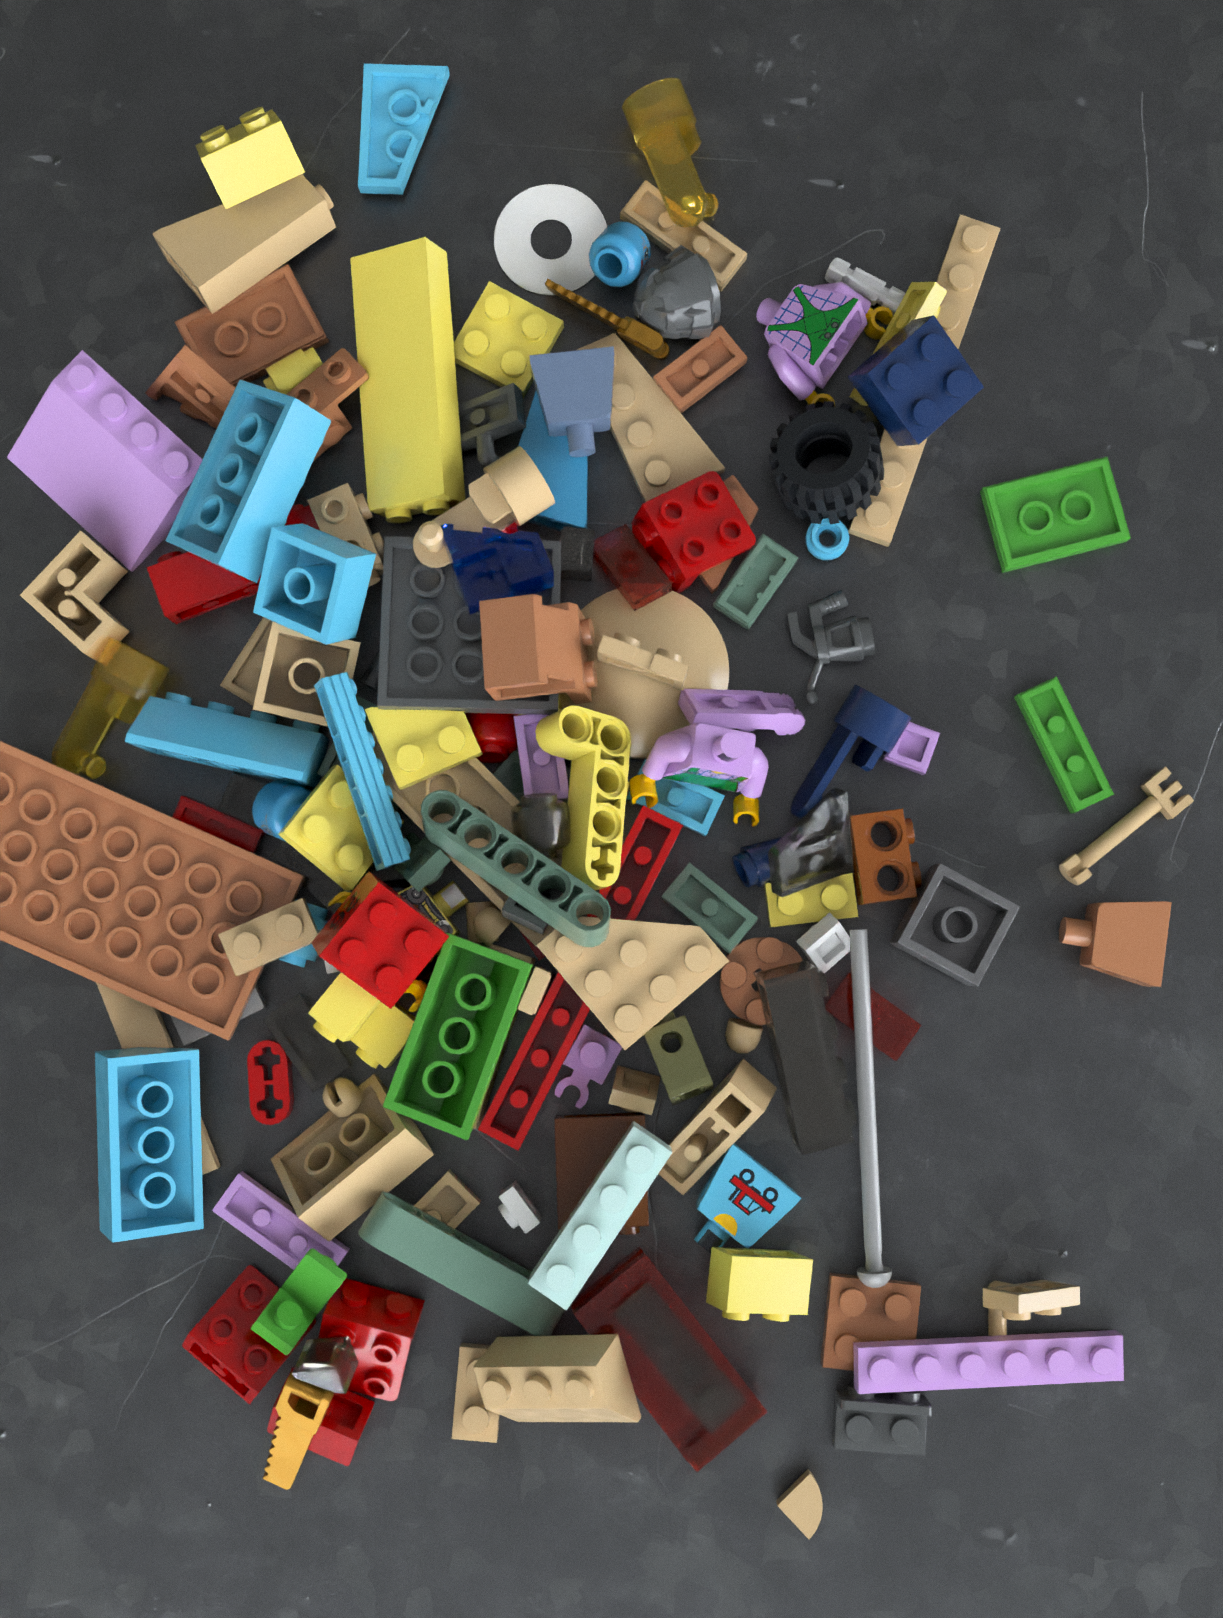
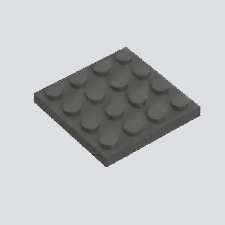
[377,536,561,715]

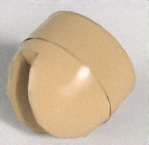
[472,908,511,947]
[725,1018,763,1053]
[322,1077,363,1118]

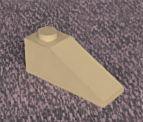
[658,1059,777,1195]

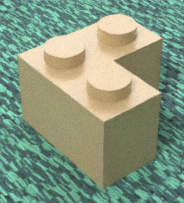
[20,530,130,663]

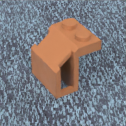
[479,594,598,705]

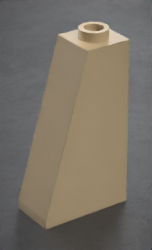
[152,174,336,314]

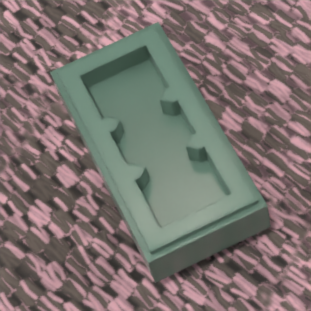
[713,534,798,630]

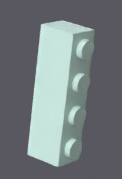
[528,1121,672,1311]

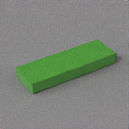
[1014,676,1114,814]

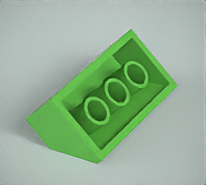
[382,933,533,1140]

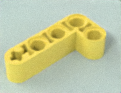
[535,705,631,891]

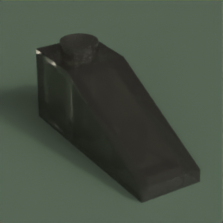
[613,1282,747,1434]

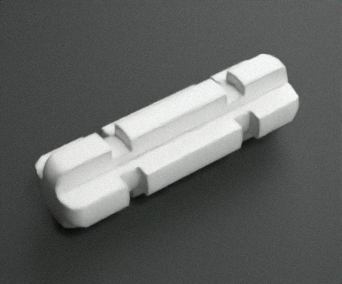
[825,258,905,315]

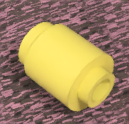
[263,347,323,394]

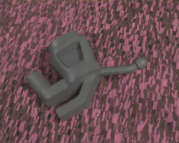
[787,590,875,704]

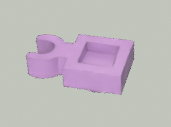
[555,1024,622,1109]

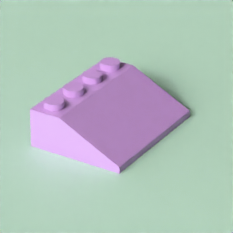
[7,350,203,572]

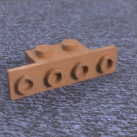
[286,348,369,461]

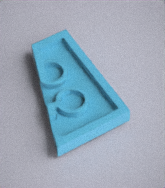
[358,64,450,195]

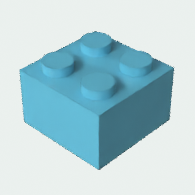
[253,523,376,645]

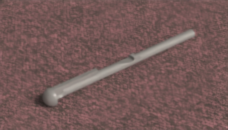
[849,929,892,1288]

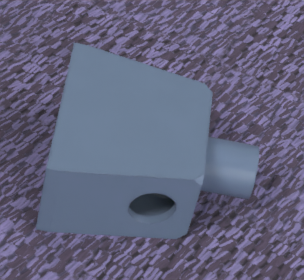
[529,346,614,457]

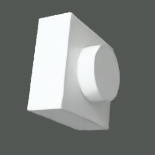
[796,912,850,975]
[498,1180,542,1234]

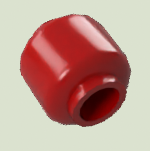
[465,713,518,763]

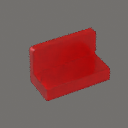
[267,1367,375,1466]

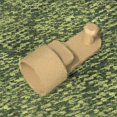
[413,446,555,568]

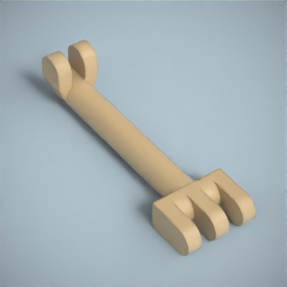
[1059,766,1194,885]

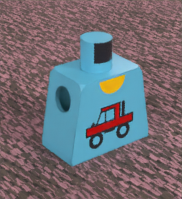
[694,1143,801,1254]

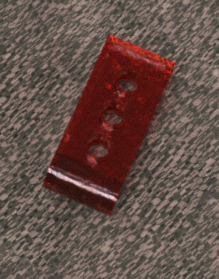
[570,1246,768,1473]

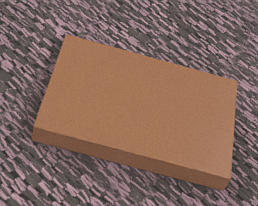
[175,264,329,387]

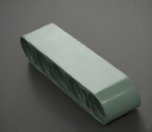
[421,790,611,948]
[358,1191,566,1336]

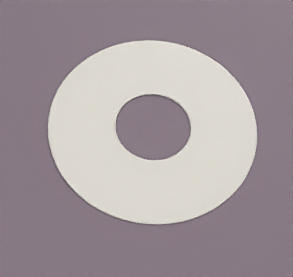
[494,184,607,295]

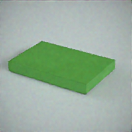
[980,456,1131,573]

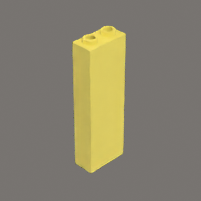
[350,237,465,523]

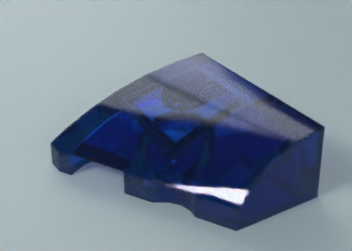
[440,524,554,615]

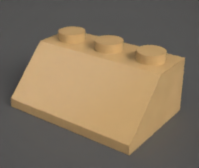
[271,1074,434,1242]
[473,1334,641,1422]

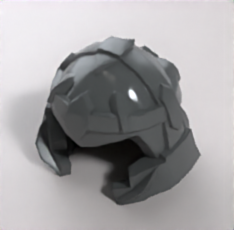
[632,245,721,339]

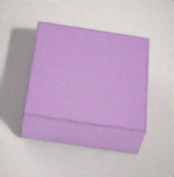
[882,722,940,775]

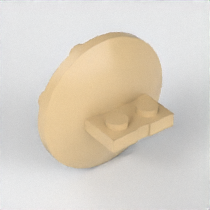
[559,585,729,759]

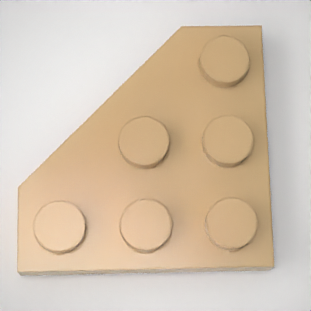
[536,916,729,1050]

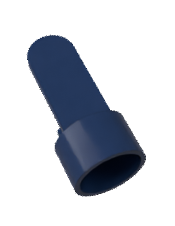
[791,684,912,826]

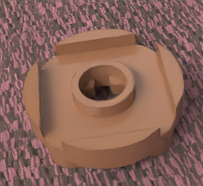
[719,937,808,1025]

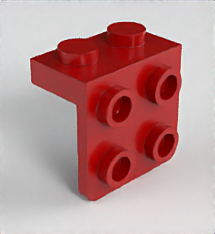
[631,471,756,593]
[311,1278,425,1401]

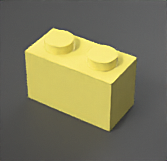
[706,1247,813,1322]

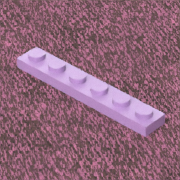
[853,1330,1124,1394]

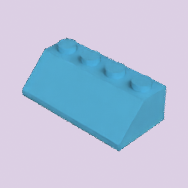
[165,380,331,583]
[125,692,330,789]
[95,1047,204,1243]

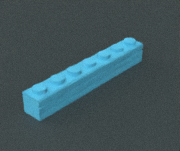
[314,672,411,871]

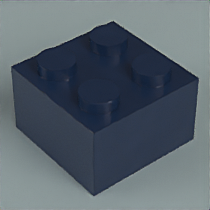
[848,315,984,446]

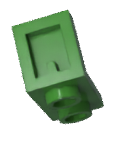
[250,1248,347,1356]

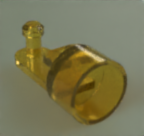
[622,78,718,227]
[51,637,170,779]

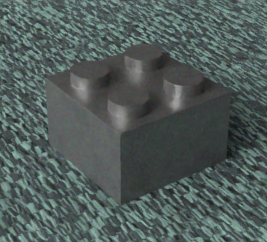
[889,863,1020,986]

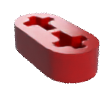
[247,1039,294,1125]

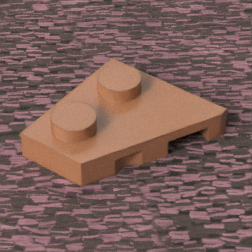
[145,345,236,429]

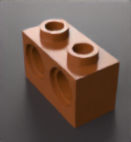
[844,808,922,906]

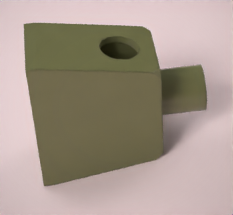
[644,1010,713,1106]

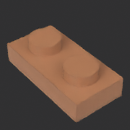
[653,325,748,413]

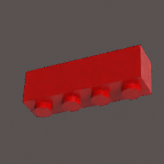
[146,504,320,624]

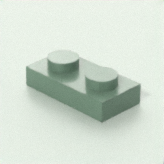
[661,862,758,954]

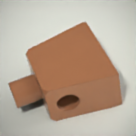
[1059,901,1172,987]

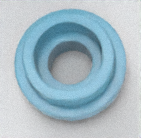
[805,518,849,560]

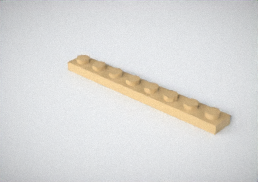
[848,214,1001,547]

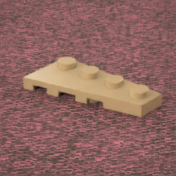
[577,333,725,503]

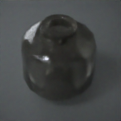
[511,793,571,859]

